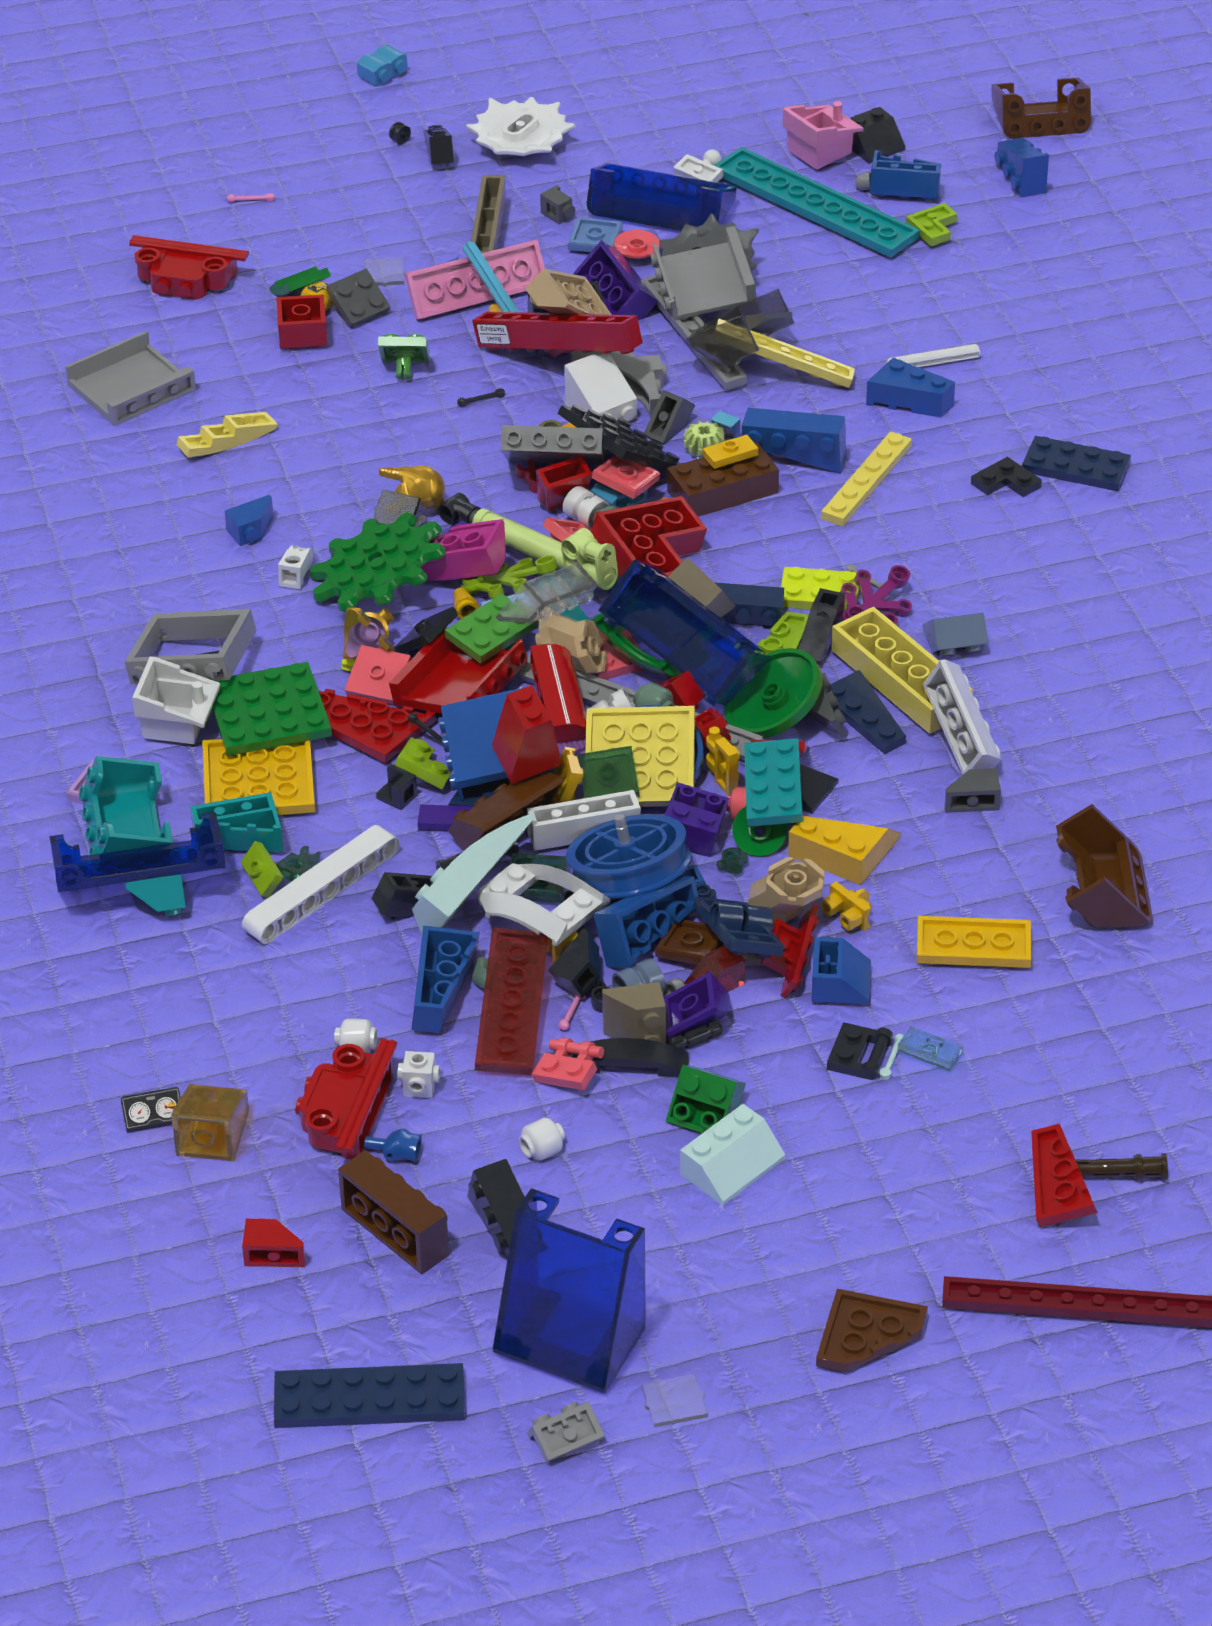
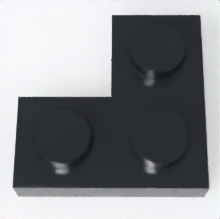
[971,456,1042,497]

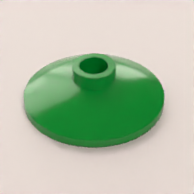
[732,806,787,857]

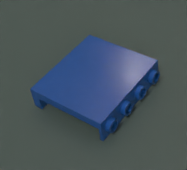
[438,685,555,801]

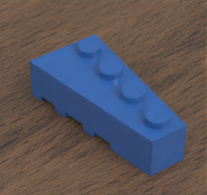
[411,925,480,1033]

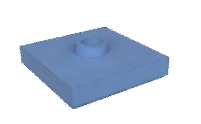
[568,217,623,252]

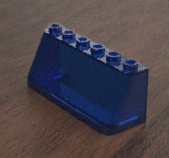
[586,163,737,231]

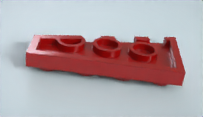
[1031,1123,1098,1227]

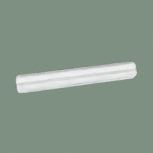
[887,344,980,367]

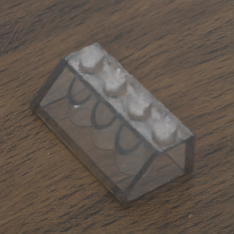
[496,563,598,623]

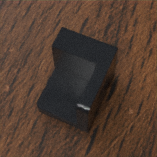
[376,764,417,810]

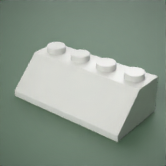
[923,659,1001,774]

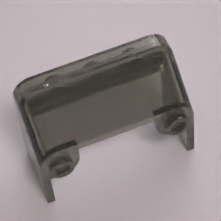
[685,289,794,368]

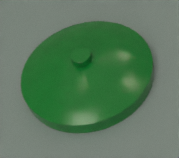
[724,648,823,738]

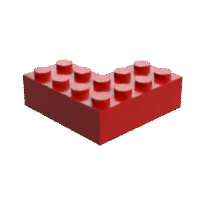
[591,496,707,602]

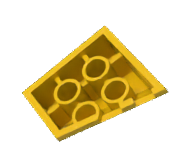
[788,816,901,885]

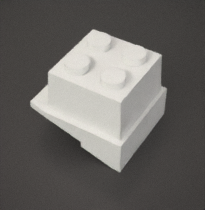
[132,656,220,744]

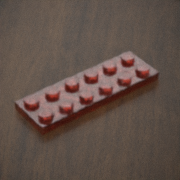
[475,927,549,1076]

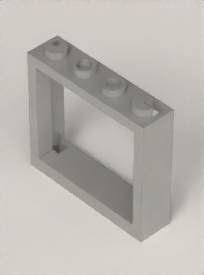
[124,609,257,685]

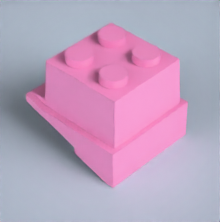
[783,101,863,170]

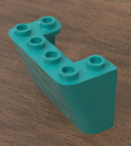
[79,756,173,868]

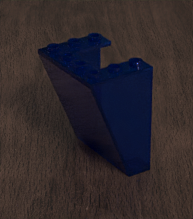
[493,1188,646,1393]

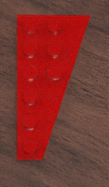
[319,689,436,763]

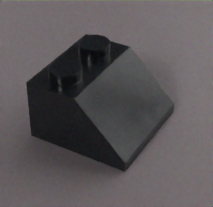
[850,107,905,164]

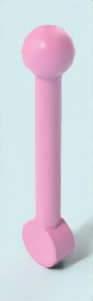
[227,193,275,203]
[558,995,586,1030]

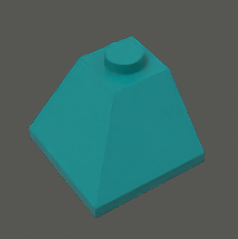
[125,872,186,916]

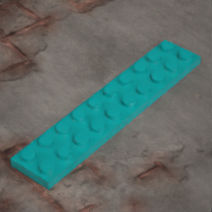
[714,147,920,258]

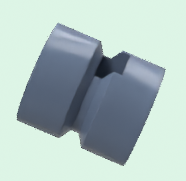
[612,958,666,993]

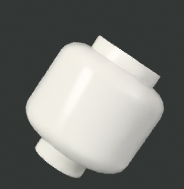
[334,1018,378,1053]
[519,1117,565,1161]

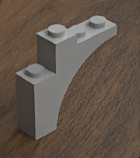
[570,350,667,418]

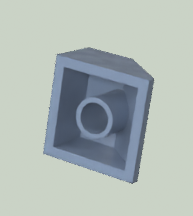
[922,612,988,656]

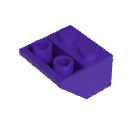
[664,782,730,857]

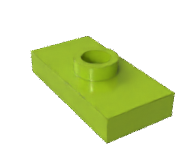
[241,841,283,898]

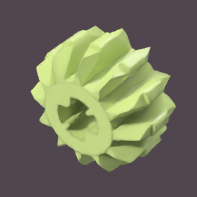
[684,421,725,458]

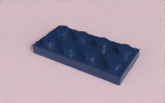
[1022,435,1131,491]

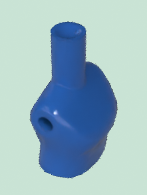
[364,1128,422,1162]

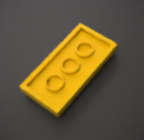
[917,916,1031,968]

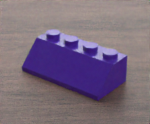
[573,240,658,320]

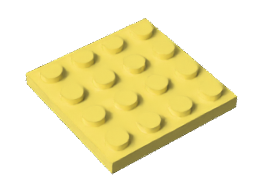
[584,706,695,807]

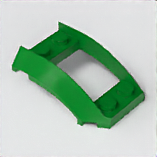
[592,589,710,678]

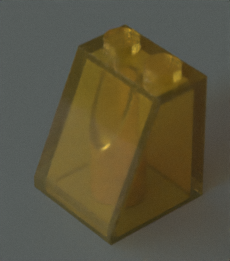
[171,1084,249,1162]

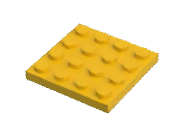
[202,739,315,815]

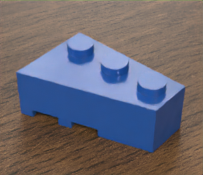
[995,138,1049,197]
[870,150,941,200]
[866,358,955,418]

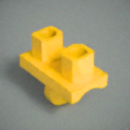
[822,881,872,931]

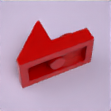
[695,707,731,751]

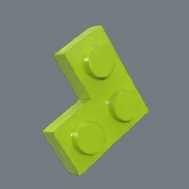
[906,203,957,246]
[394,737,453,789]

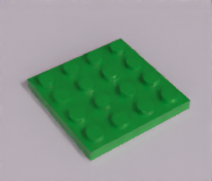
[212,662,332,756]

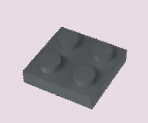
[325,268,391,328]

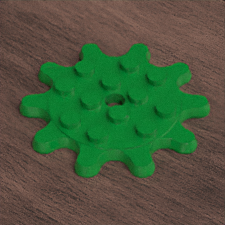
[310,512,446,612]

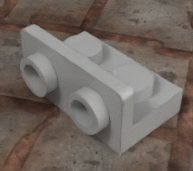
[527,1402,605,1463]

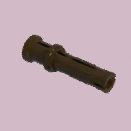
[1076,1153,1168,1181]

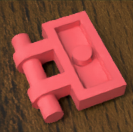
[532,1037,604,1090]

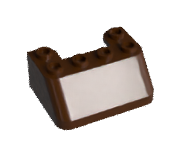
[1056,804,1153,928]

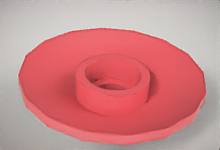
[614,230,660,259]

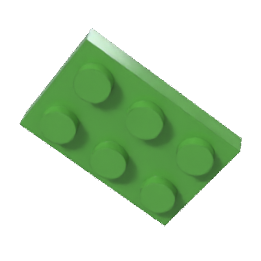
[445,594,538,663]

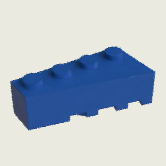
[742,408,847,474]
[593,876,699,968]

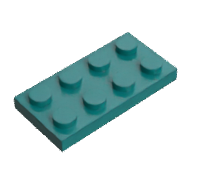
[744,738,803,827]

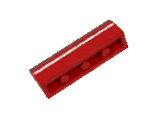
[530,644,586,743]

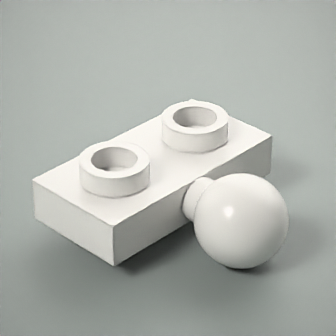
[673,149,724,189]

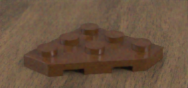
[816,1288,928,1372]

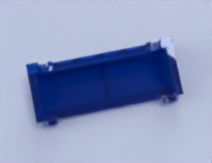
[598,559,771,706]
[49,812,226,892]

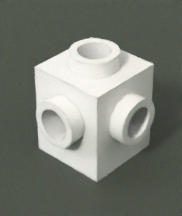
[397,1051,440,1098]

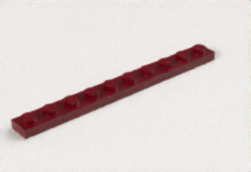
[942,1276,1212,1328]

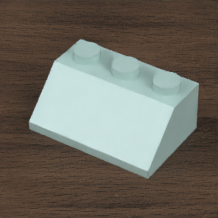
[680,1104,785,1206]

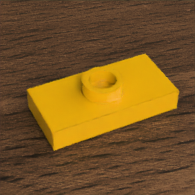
[702,435,759,469]

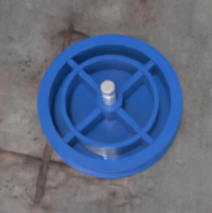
[566,814,692,899]

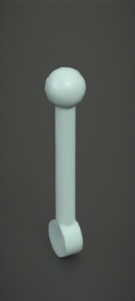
[879,1034,905,1080]

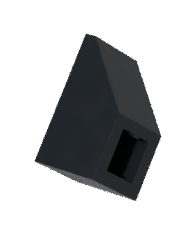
[548,928,600,998]

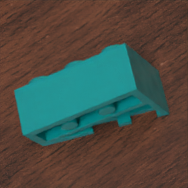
[190,792,284,852]

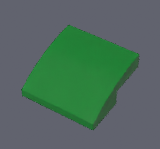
[269,266,331,296]

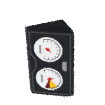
[121,1087,185,1133]

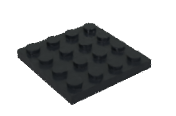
[557,405,680,472]

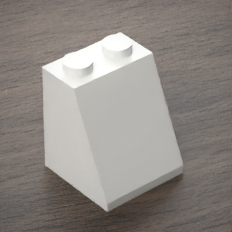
[564,352,637,422]

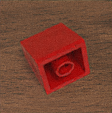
[492,685,562,784]

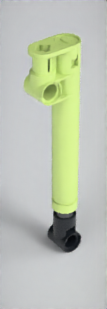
[438,493,618,590]

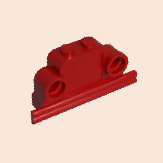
[129,235,249,299]
[295,1038,397,1160]

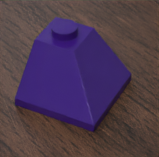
[664,971,731,1037]

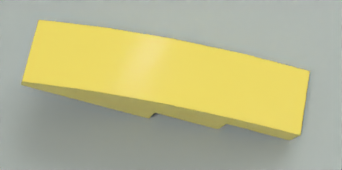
[176,412,278,457]

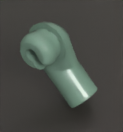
[472,957,500,992]

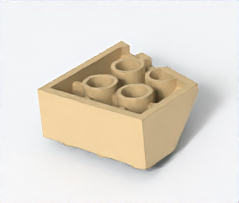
[525,268,612,315]

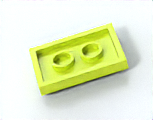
[781,567,861,610]

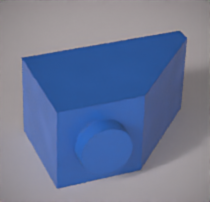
[225,494,273,546]

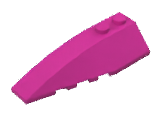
[421,519,506,581]

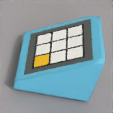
[711,411,741,439]

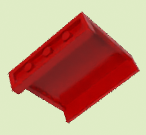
[389,628,527,713]

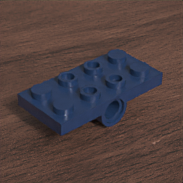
[693,896,784,958]

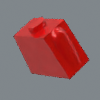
[536,456,592,511]

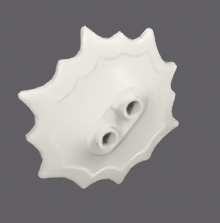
[466,97,575,157]

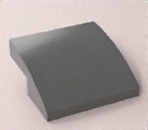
[737,312,792,332]

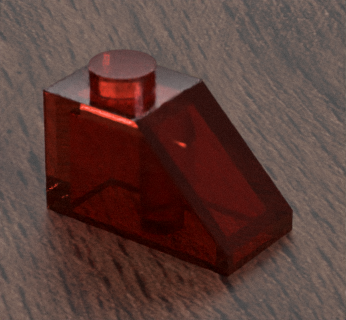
[684,945,745,992]

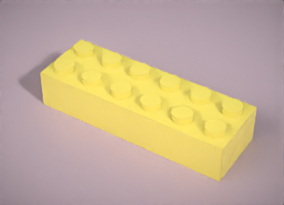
[831,606,973,734]

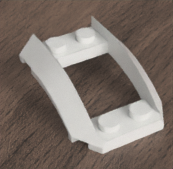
[477,863,611,946]

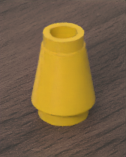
[453,588,479,619]

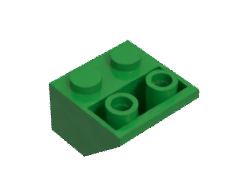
[666,1065,746,1133]

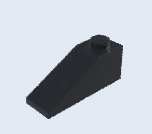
[371,872,433,918]

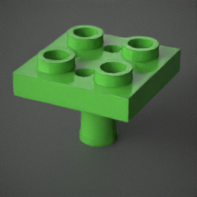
[378,334,430,379]

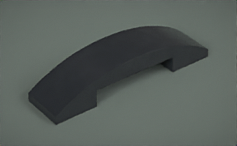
[572,1038,689,1077]

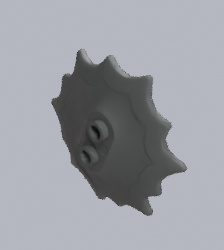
[656,214,759,271]

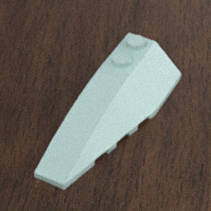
[412,814,535,935]

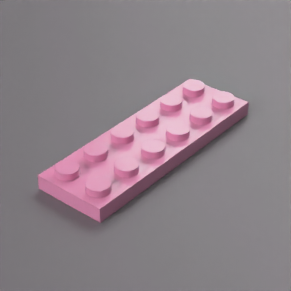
[404,239,545,320]

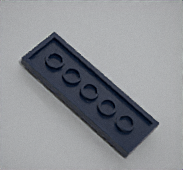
[274,1363,465,1428]

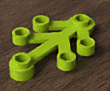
[461,555,557,599]

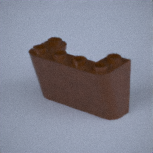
[991,77,1091,139]

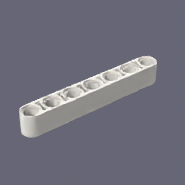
[242,825,400,944]

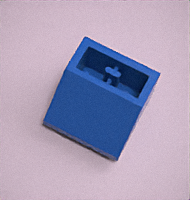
[811,937,871,1004]

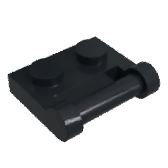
[827,1022,893,1080]

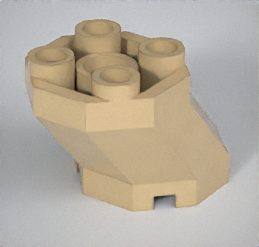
[535,613,607,674]
[748,857,825,923]

